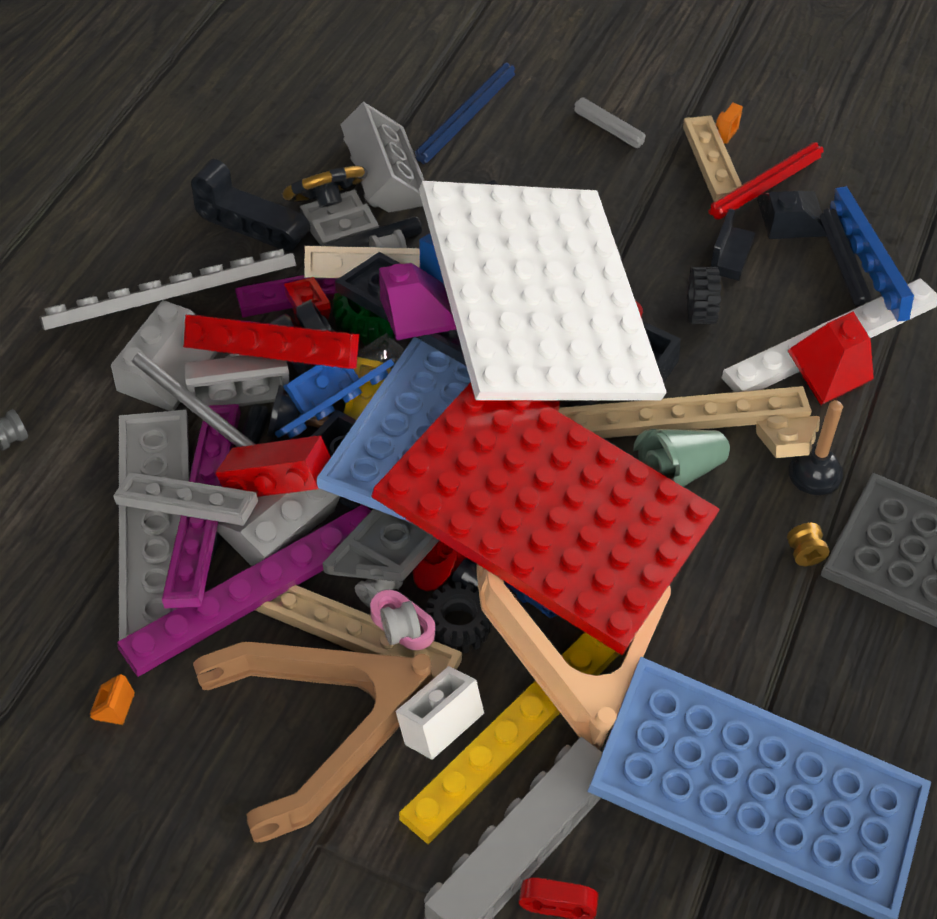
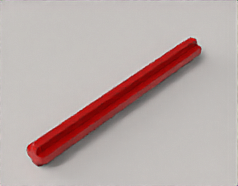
[708,142,824,220]

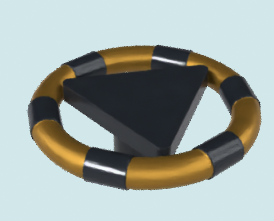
[282,166,367,208]

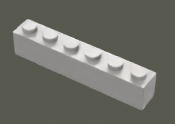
[424,737,602,919]

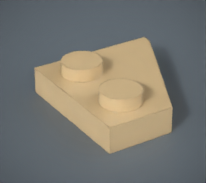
[756,416,820,458]

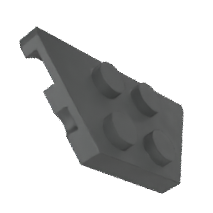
[322,509,439,582]

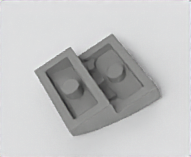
[300,190,379,245]

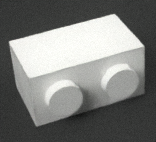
[396,666,484,760]

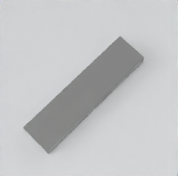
[113,472,258,526]

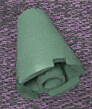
[633,429,730,487]

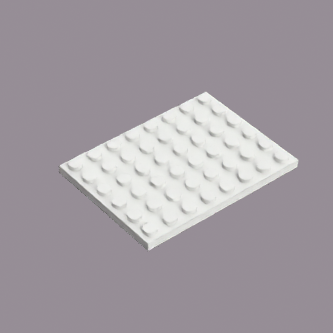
[419,181,667,400]

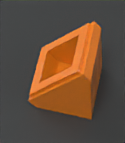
[90,674,135,725]

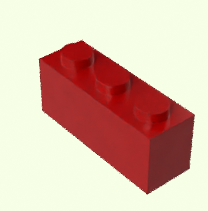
[215,435,331,497]

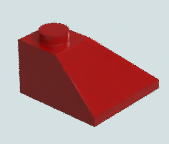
[788,311,874,405]

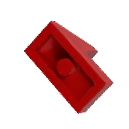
[284,277,331,327]

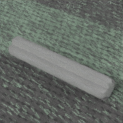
[574,98,645,148]

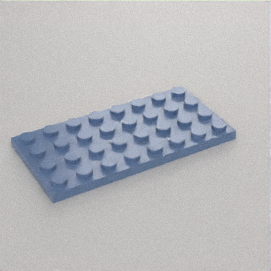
[317,337,471,522]
[587,657,931,919]

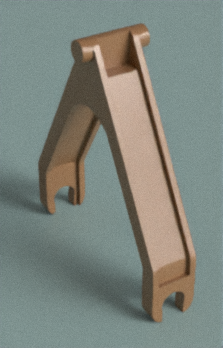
[193,642,432,842]

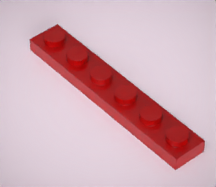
[183,315,359,369]

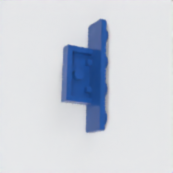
[274,359,394,439]

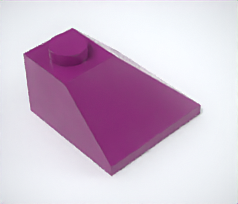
[379,263,456,340]

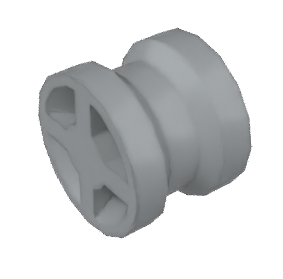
[380,601,421,645]

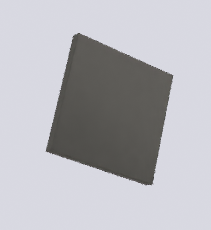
[820,472,937,627]

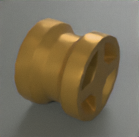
[787,523,830,566]

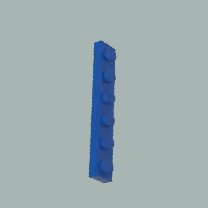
[830,186,914,322]

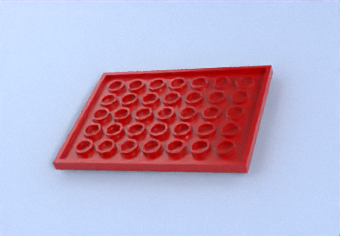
[371,382,720,655]

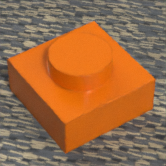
[716,103,743,144]

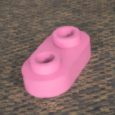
[370,590,435,650]

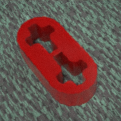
[519,878,599,919]

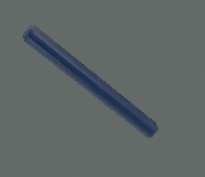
[415,62,515,164]

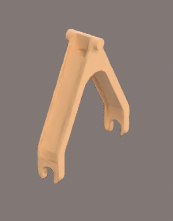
[477,564,671,750]

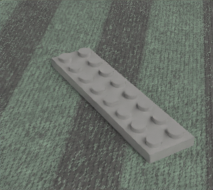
[39,249,296,330]
[119,410,190,641]

